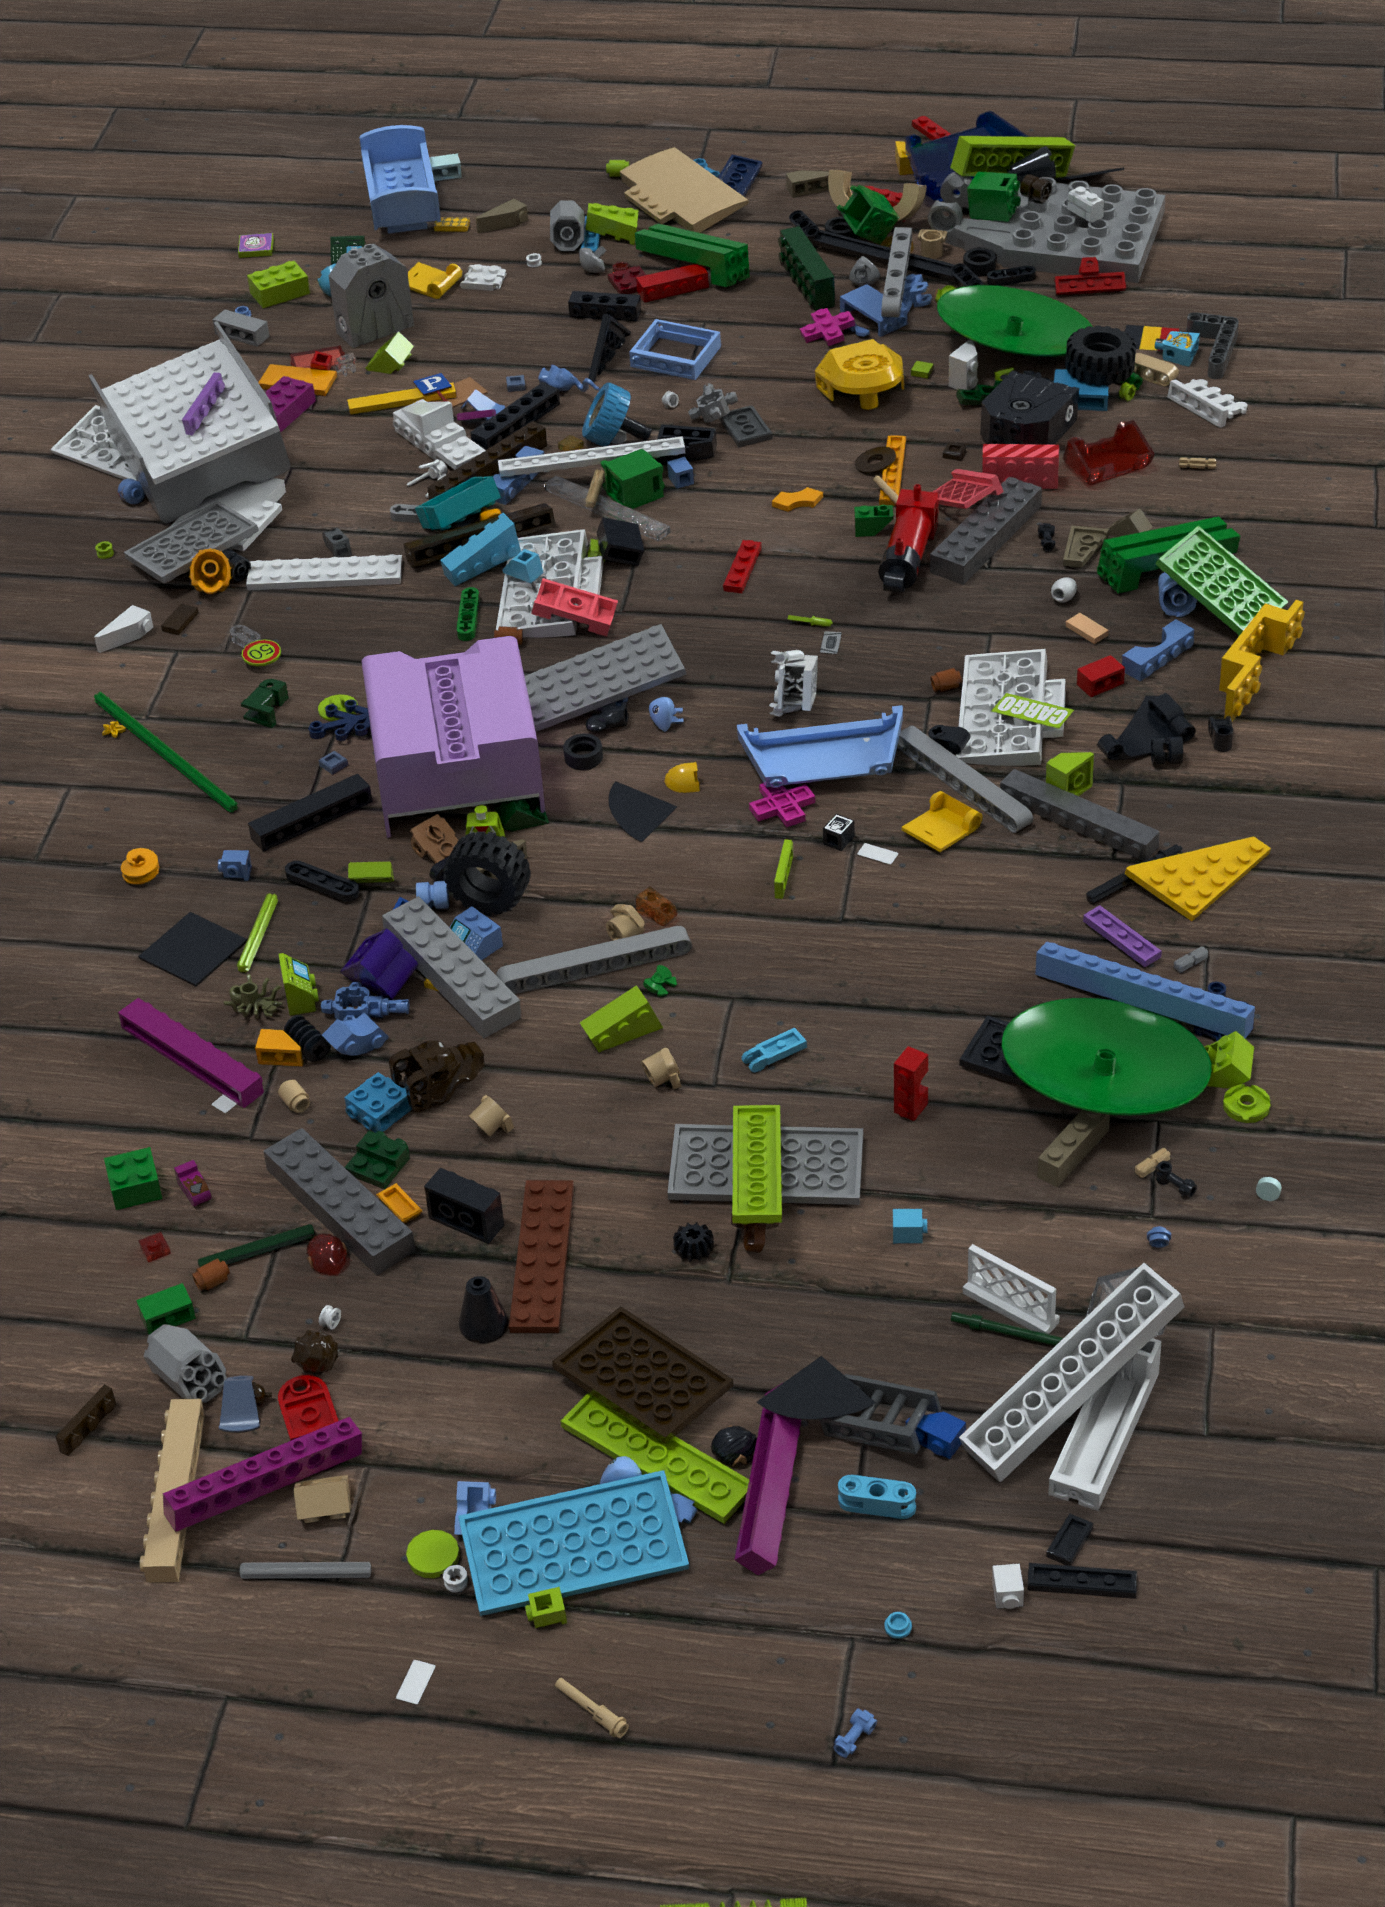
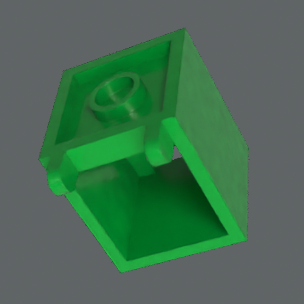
[967,172,1021,222]
[837,185,900,245]
[601,448,665,512]

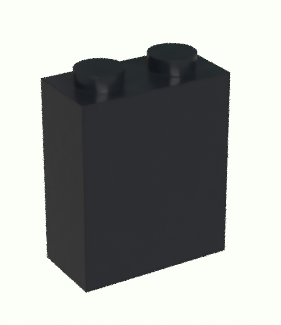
[596,517,644,566]

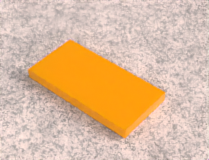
[258,364,337,396]

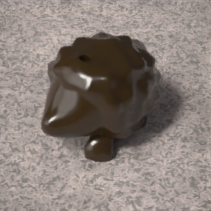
[291,1330,338,1375]

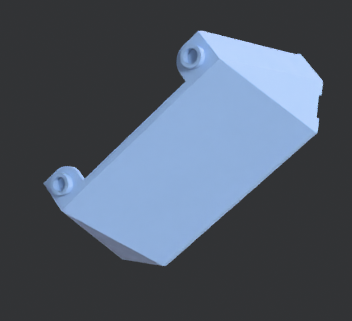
[737,705,903,788]

